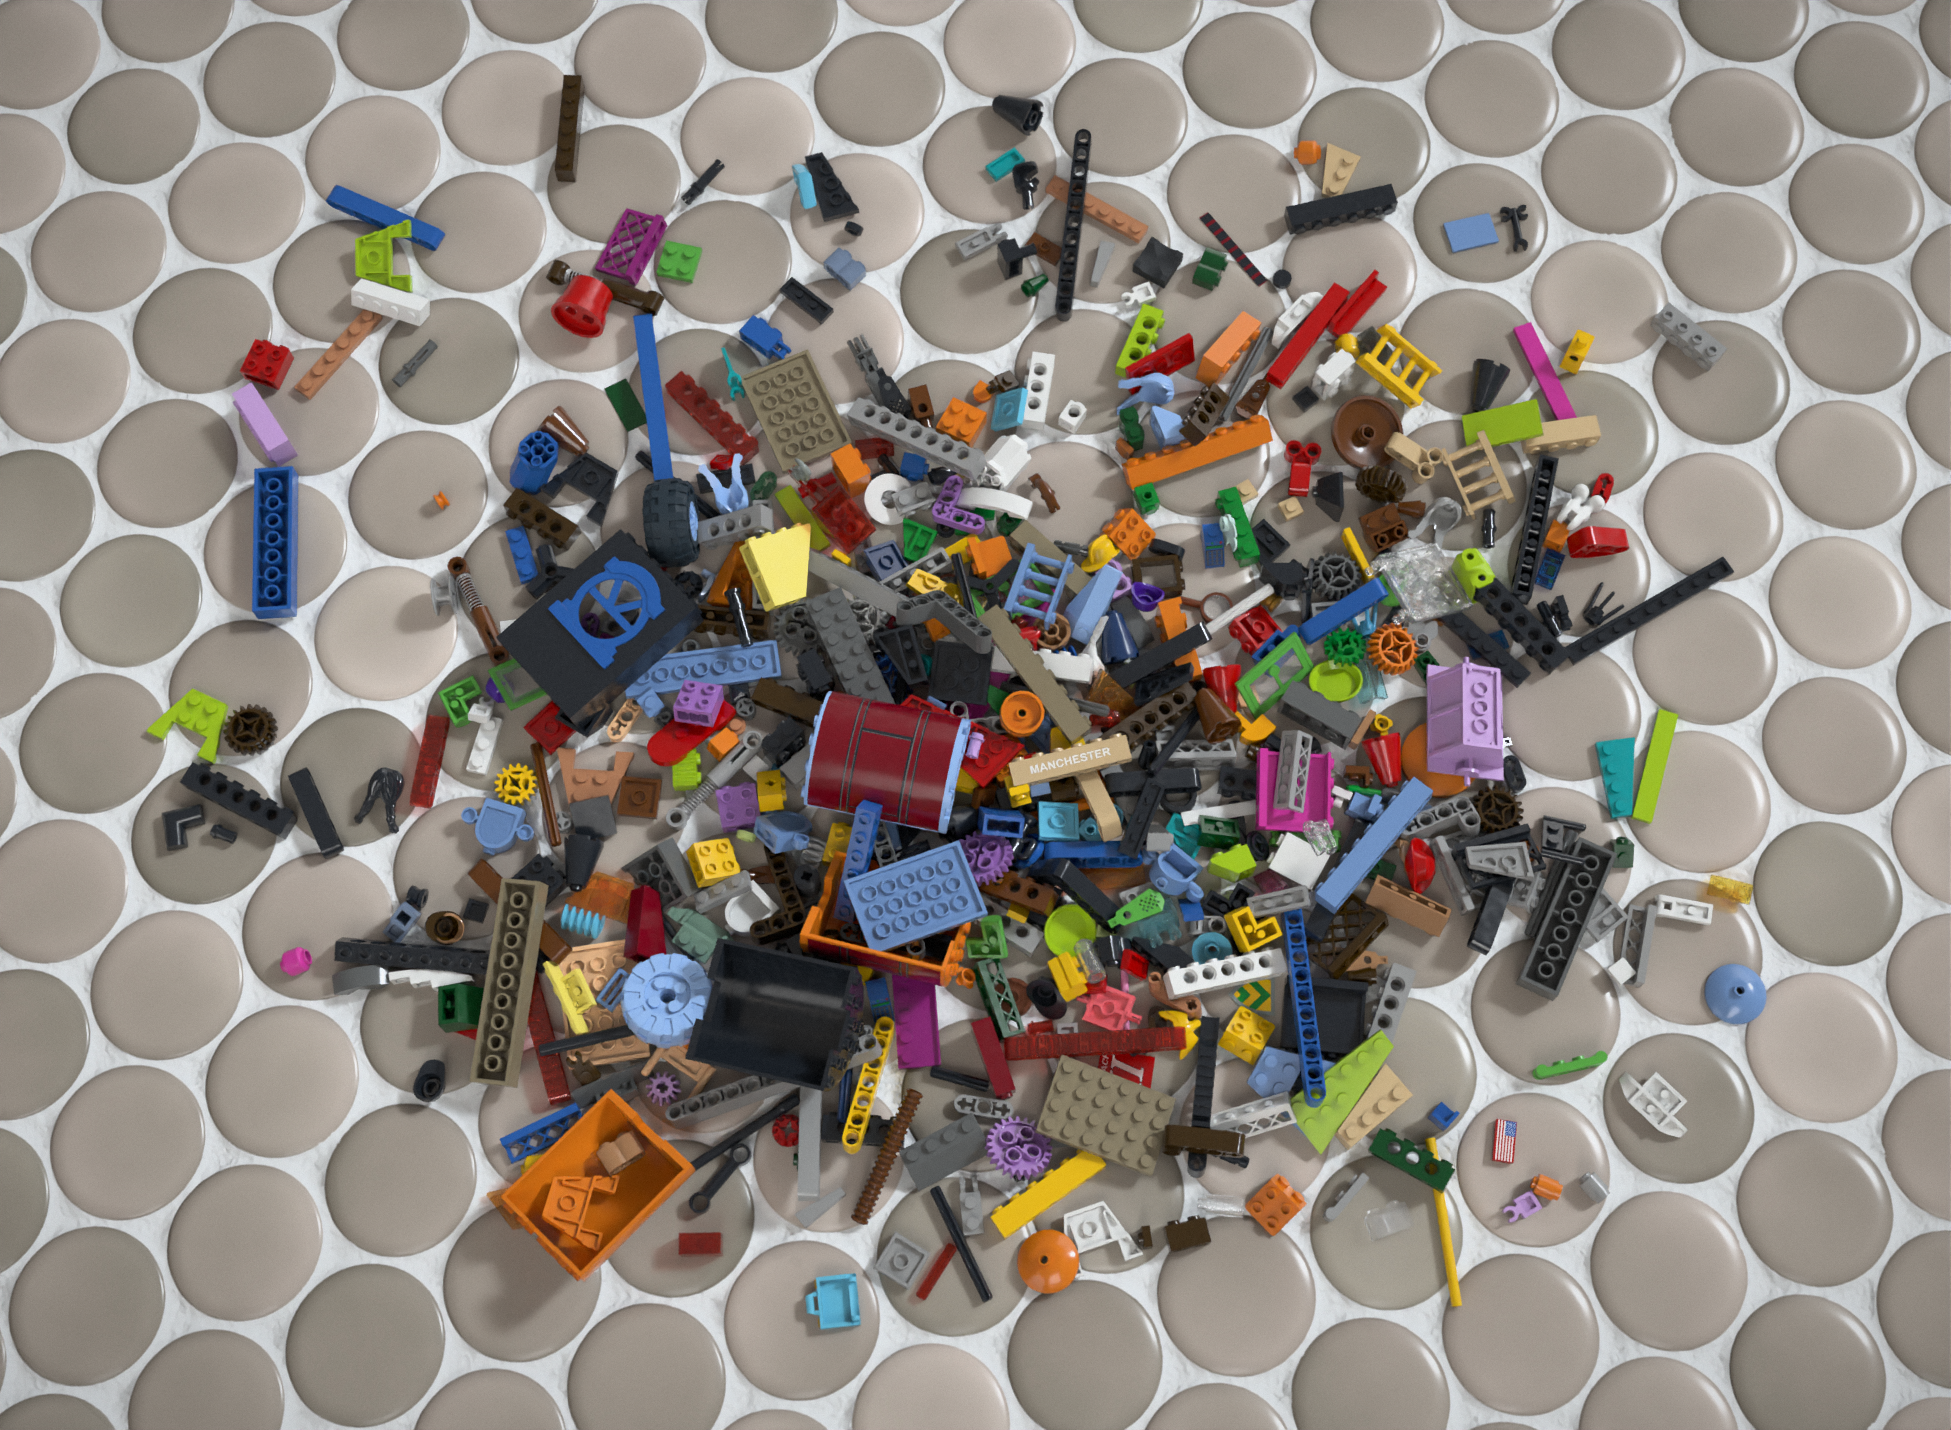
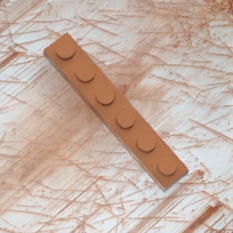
[1045,175,1149,243]
[294,309,383,400]

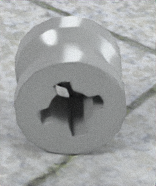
[556,811,574,834]

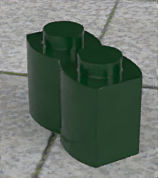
[1192,247,1229,291]
[1118,406,1145,451]

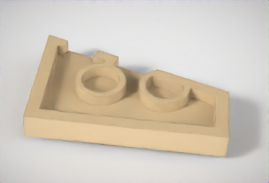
[1321,143,1361,198]

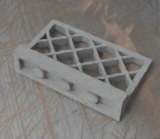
[1429,830,1492,916]

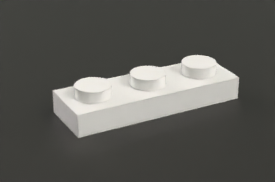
[466,716,504,776]

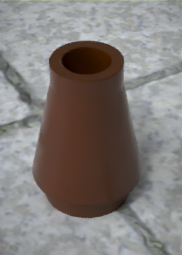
[1397,500,1426,519]

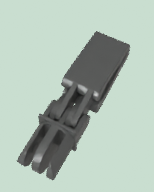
[847,334,897,407]

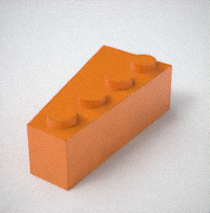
[1195,311,1261,387]

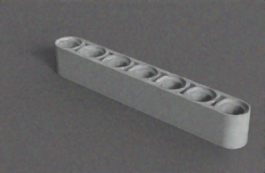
[808,547,909,617]
[798,1086,822,1201]

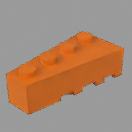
[1154,597,1203,683]

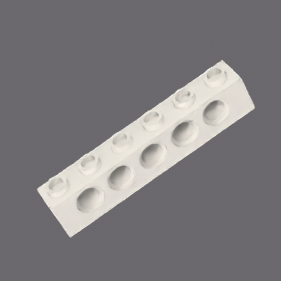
[1163,947,1288,1000]

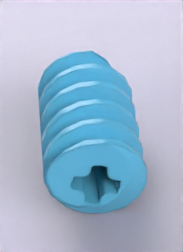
[561,904,606,939]

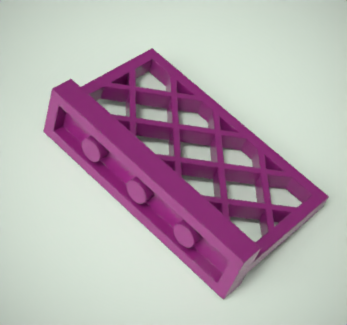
[595,208,668,286]

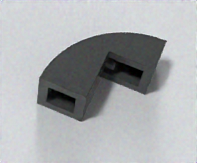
[1110,595,1155,650]
[332,965,390,995]

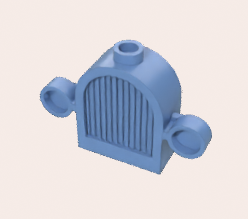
[461,798,534,856]
[754,810,812,854]
[1142,843,1204,903]

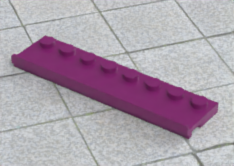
[892,974,941,1070]

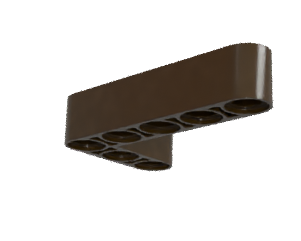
[750,844,807,946]

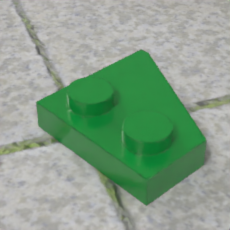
[903,518,938,563]

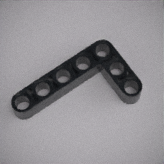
[1025,858,1127,934]

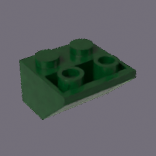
[438,984,484,1033]

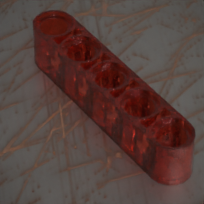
[410,714,450,809]

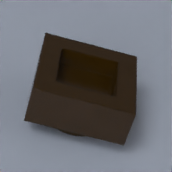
[1137,1225,1153,1250]

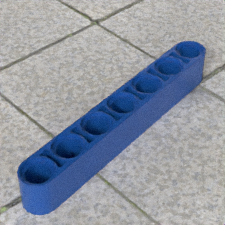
[326,185,445,251]

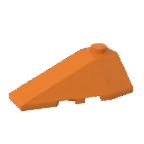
[707,541,753,610]

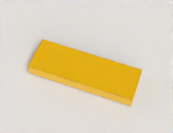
[1341,527,1374,585]

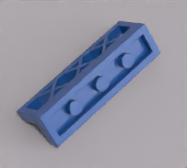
[500,1103,583,1164]

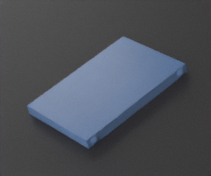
[1443,213,1499,253]

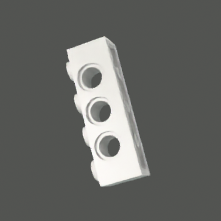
[1021,352,1055,430]

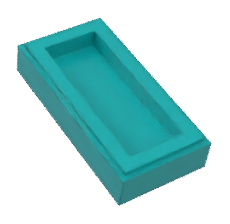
[985,147,1025,182]

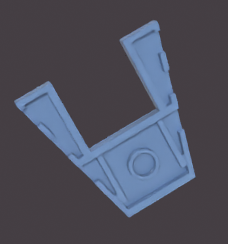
[1247,1046,1335,1137]

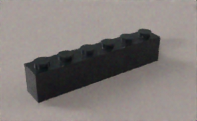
[1284,184,1398,235]

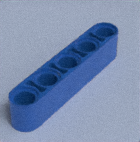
[1298,578,1389,645]
[1044,841,1143,868]

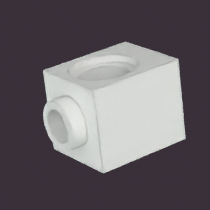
[1058,400,1087,434]

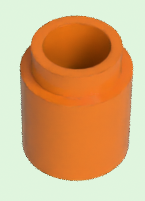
[1530,1174,1563,1201]

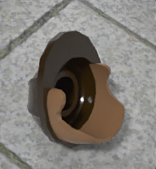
[425,911,464,946]

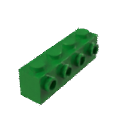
[1215,486,1260,568]

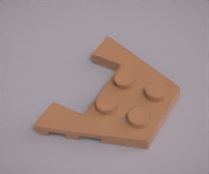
[557,748,634,806]

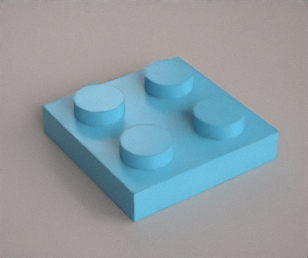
[990,387,1028,432]
[1037,801,1079,842]

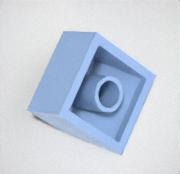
[1149,406,1186,450]

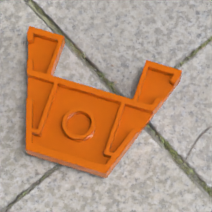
[541,1175,620,1254]

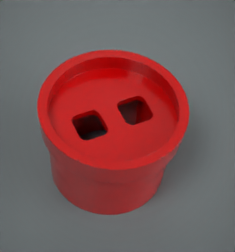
[551,275,613,338]

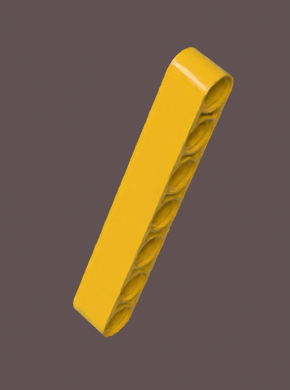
[842,1017,894,1154]

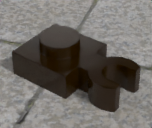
[566,1051,601,1086]

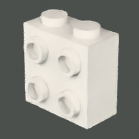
[1311,349,1355,401]

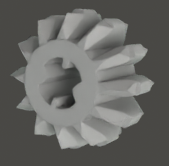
[800,835,827,869]

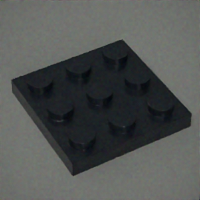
[928,640,995,706]

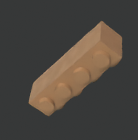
[1365,875,1452,937]

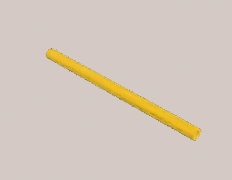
[1425,1138,1462,1307]

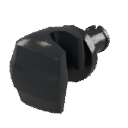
[1012,161,1040,210]

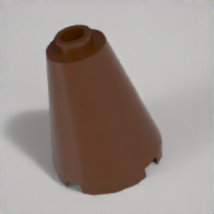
[537,406,590,456]
[1194,688,1242,744]

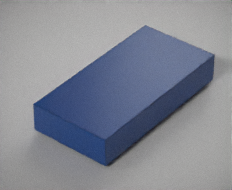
[1178,898,1204,922]

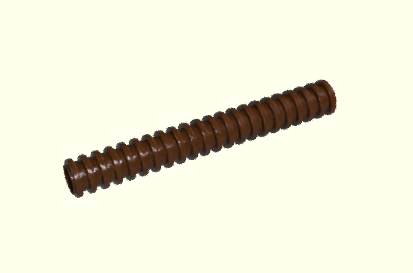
[851,1088,923,1225]

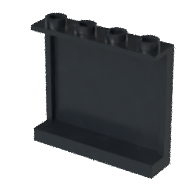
[1280,974,1368,1059]

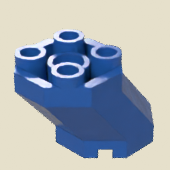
[510,431,558,495]

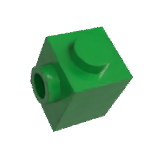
[1133,482,1160,515]

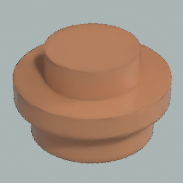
[726,716,746,736]

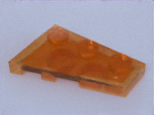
[1085,668,1142,721]

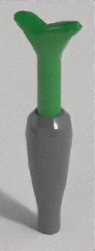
[1346,785,1428,804]

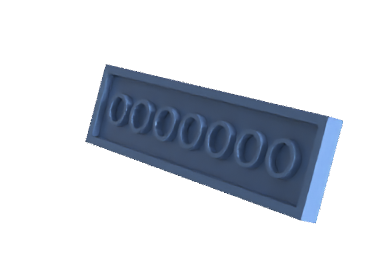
[625,640,782,699]

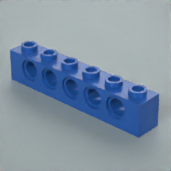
[833,800,883,923]

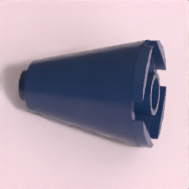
[1101,610,1140,665]

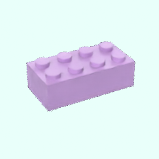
[232,382,298,467]

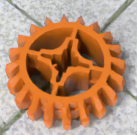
[1366,623,1419,676]

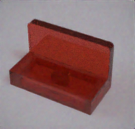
[855,437,895,460]

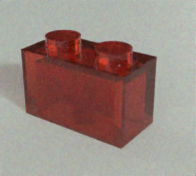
[679,1232,723,1257]

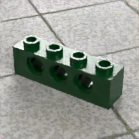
[1368,1128,1455,1194]

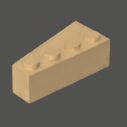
[1335,1063,1413,1151]

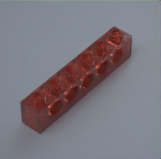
[665,371,759,465]

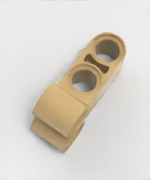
[1384,432,1443,484]

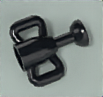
[1005,813,1038,863]

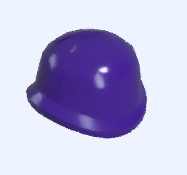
[1131,582,1165,612]

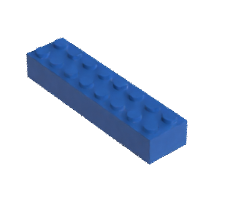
[252,466,299,619]

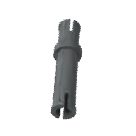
[392,339,438,388]

